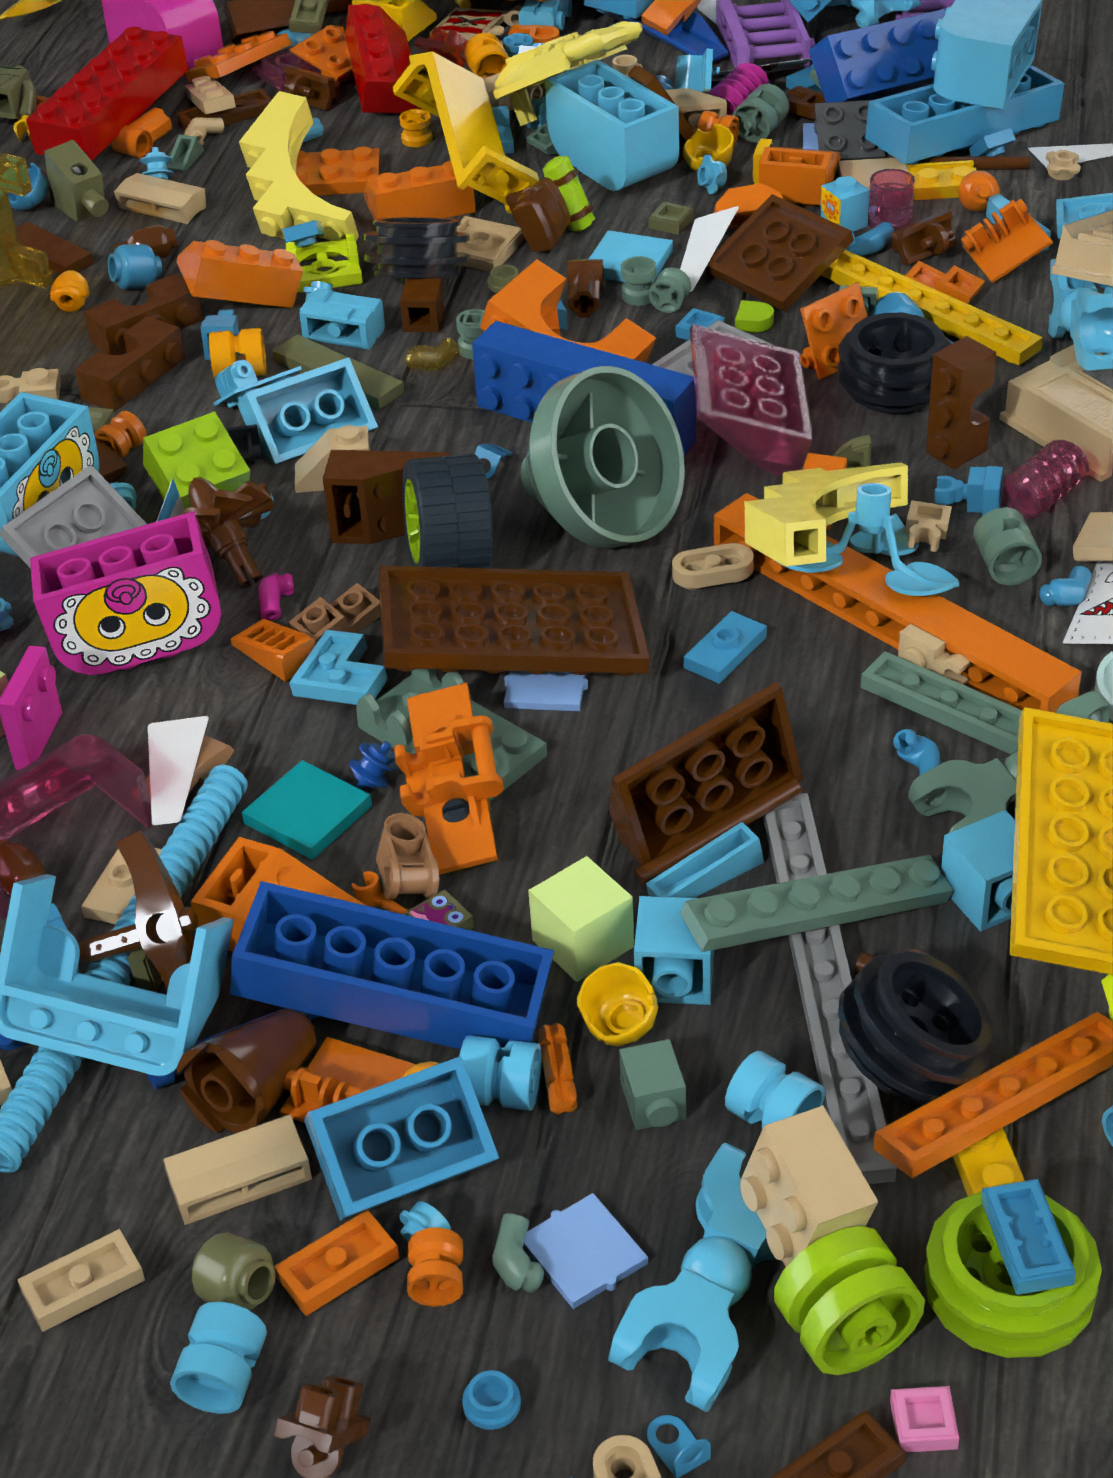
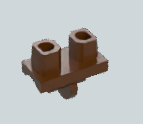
[283,66,340,110]
[891,210,957,265]
[274,1375,371,1478]

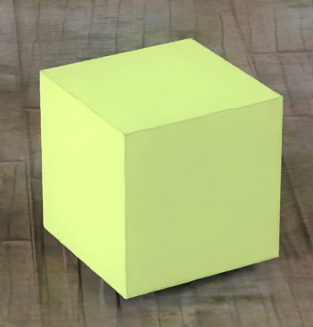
[528,856,634,982]

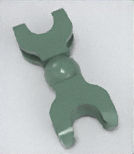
[908,691,1110,833]

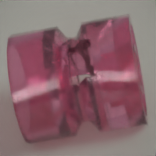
[868,169,915,232]

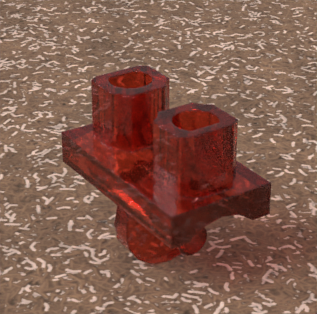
[414,27,468,68]

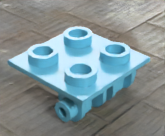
[213,360,302,408]

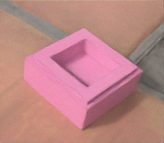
[890,1386,959,1453]

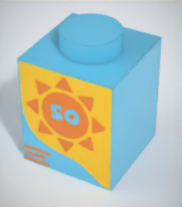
[820,176,870,232]

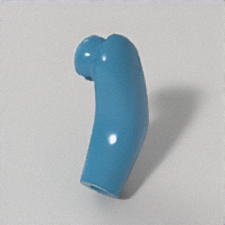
[845,222,894,256]

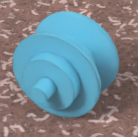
[140,147,174,180]

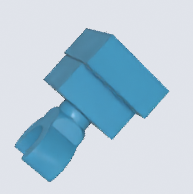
[201,309,239,360]
[935,466,1003,516]

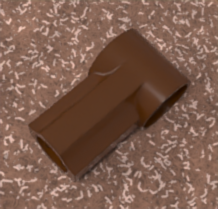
[567,259,604,318]

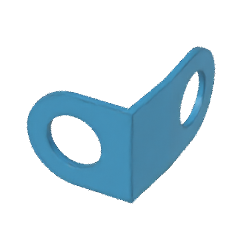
[474,444,513,479]
[647,1415,711,1478]

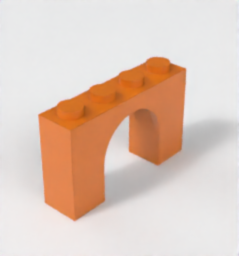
[480,259,656,363]

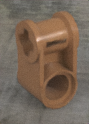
[376,813,439,899]

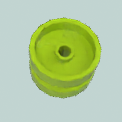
[774,1225,925,1376]

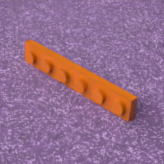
[873,1012,1113,1178]

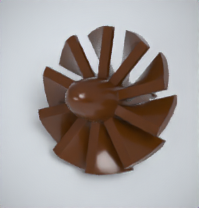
[182,477,274,589]

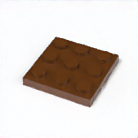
[706,194,854,312]

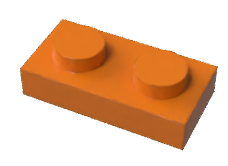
[274,1209,399,1316]

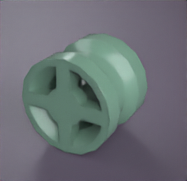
[649,267,691,313]

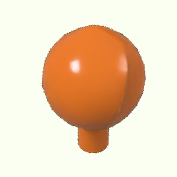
[958,170,1000,213]

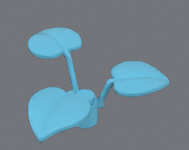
[776,483,959,596]

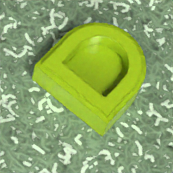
[735,300,774,333]

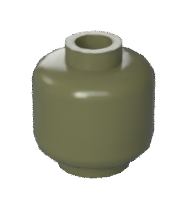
[191,1232,276,1311]

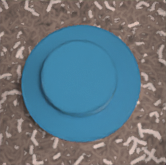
[462,1370,521,1430]

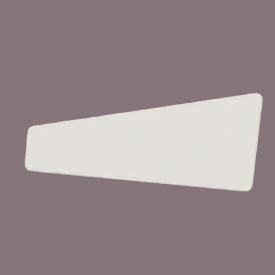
[148,716,209,825]

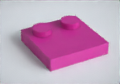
[0,646,63,771]

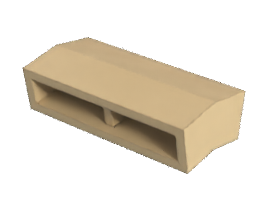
[114,173,206,224]
[163,1114,312,1225]

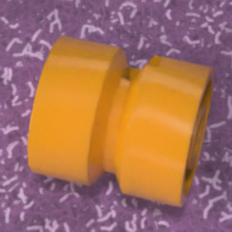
[464,33,509,79]
[209,328,267,379]

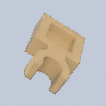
[0,368,61,403]
[905,500,952,552]
[898,624,970,685]

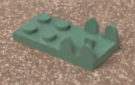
[356,669,547,802]

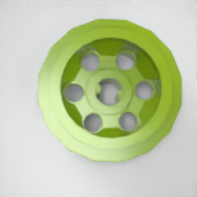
[924,1191,1102,1358]

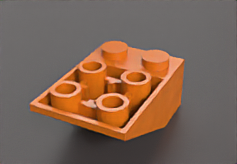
[759,146,841,207]
[191,837,366,952]

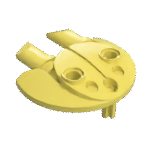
[493,21,643,126]

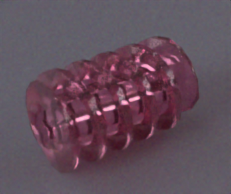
[1003,439,1089,519]

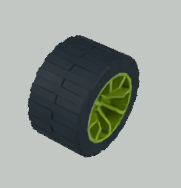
[402,454,493,568]

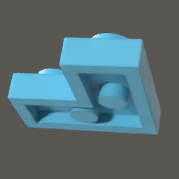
[289,630,388,705]

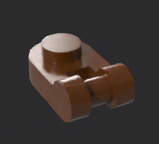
[786,86,826,122]

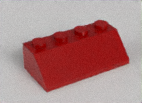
[345,4,424,113]

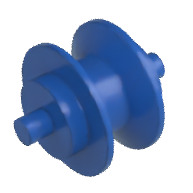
[349,741,399,790]

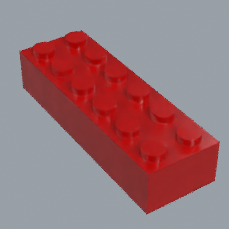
[26,26,189,161]

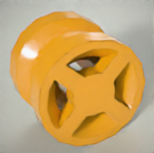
[399,109,433,147]

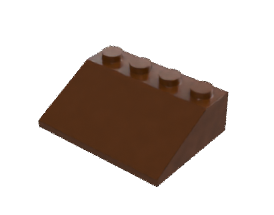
[609,681,803,866]

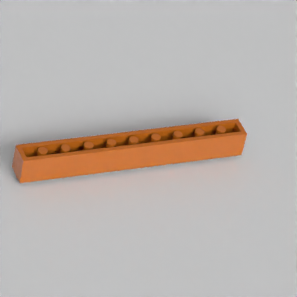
[714,493,1082,713]

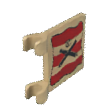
[430,5,522,46]

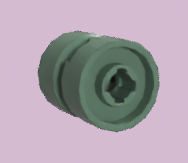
[973,507,1042,586]

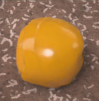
[50,270,90,312]

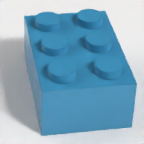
[304,1056,499,1221]

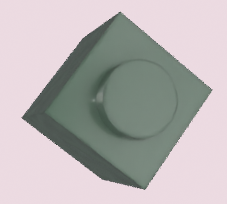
[619,1039,686,1130]

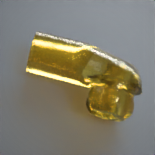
[405,338,458,371]

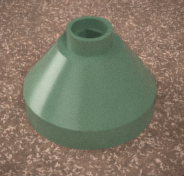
[521,366,685,548]

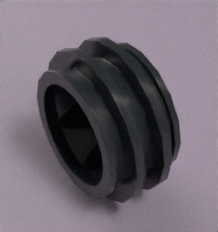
[364,217,470,284]
[838,312,951,413]
[838,951,992,1104]

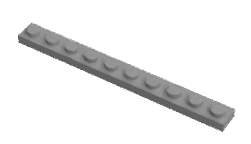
[763,793,896,1184]

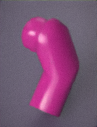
[258,573,295,621]

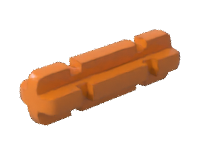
[538,1023,578,1115]

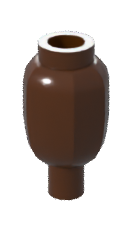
[114,225,178,258]
[0,839,45,895]

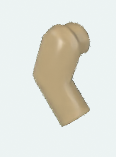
[184,117,224,145]

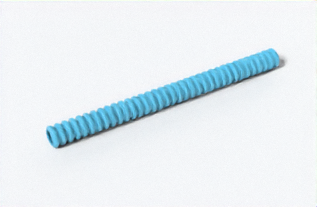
[0,765,248,1173]

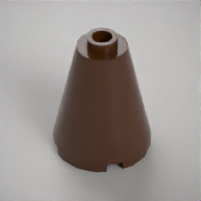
[177,1009,316,1134]

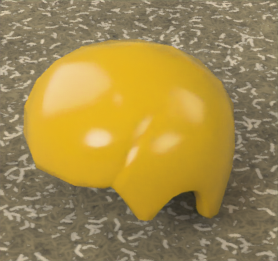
[683,124,734,172]
[577,962,658,1047]

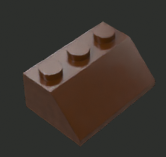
[223,0,325,43]

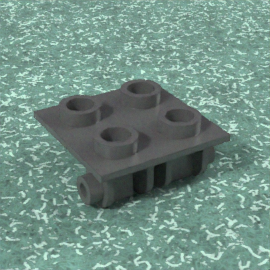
[814,100,885,161]

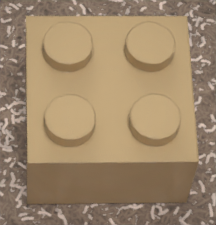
[740,1106,878,1267]

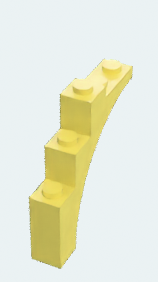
[239,91,359,241]
[744,462,908,567]

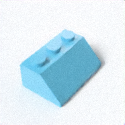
[237,357,378,465]

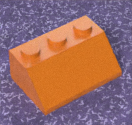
[364,161,476,219]
[176,240,303,308]

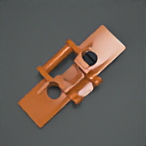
[394,682,504,875]

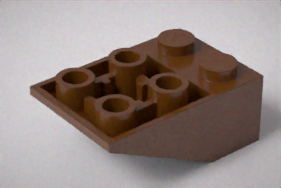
[323,450,451,544]

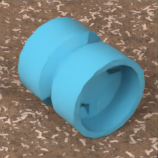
[460,1035,542,1111]
[725,1051,825,1129]
[170,1302,267,1414]

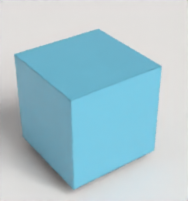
[941,810,1015,932]
[634,896,714,1005]

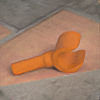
[351,871,408,915]

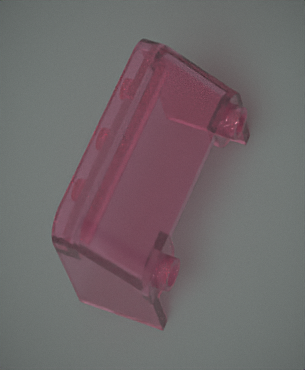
[0,734,154,920]

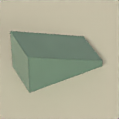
[167,134,204,172]

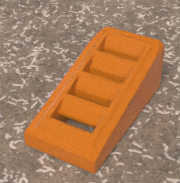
[231,619,315,682]

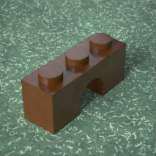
[84,273,203,355]
[75,316,185,412]
[926,336,996,469]

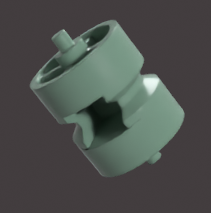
[733,84,789,143]

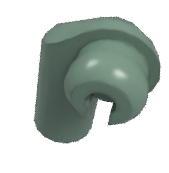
[492,1213,544,1293]

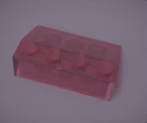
[689,324,813,475]

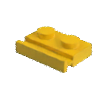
[907,160,976,200]

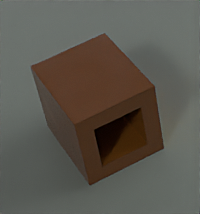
[400,278,444,332]

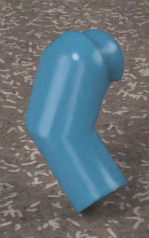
[1039,566,1092,607]
[893,729,941,776]

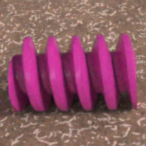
[708,63,769,115]

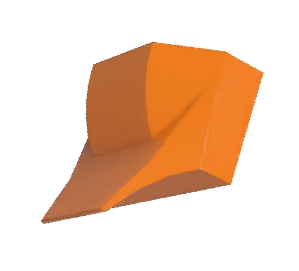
[713,183,783,230]

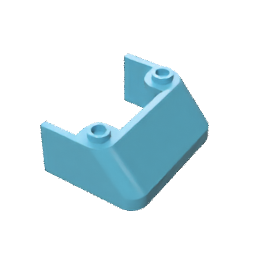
[0,874,234,1076]

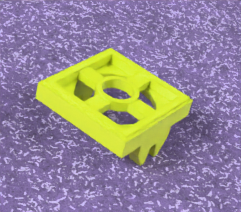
[286,234,363,293]

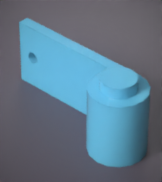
[675,48,720,94]

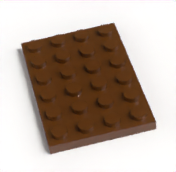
[379,565,650,676]

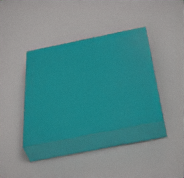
[242,760,372,860]

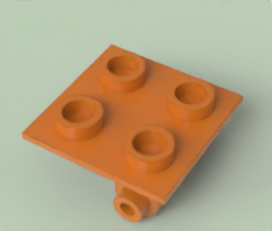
[290,25,354,82]
[960,199,1053,283]
[800,282,867,380]
[279,1037,415,1123]

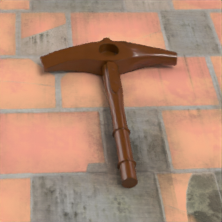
[78,830,199,991]

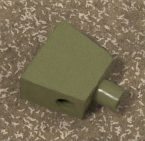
[44,140,109,222]

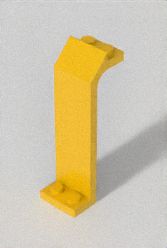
[393,51,539,214]

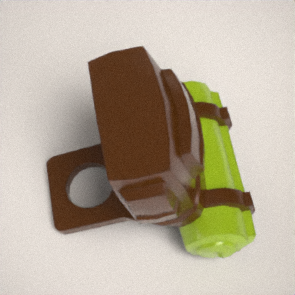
[505,156,595,252]

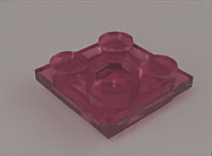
[252,46,321,92]

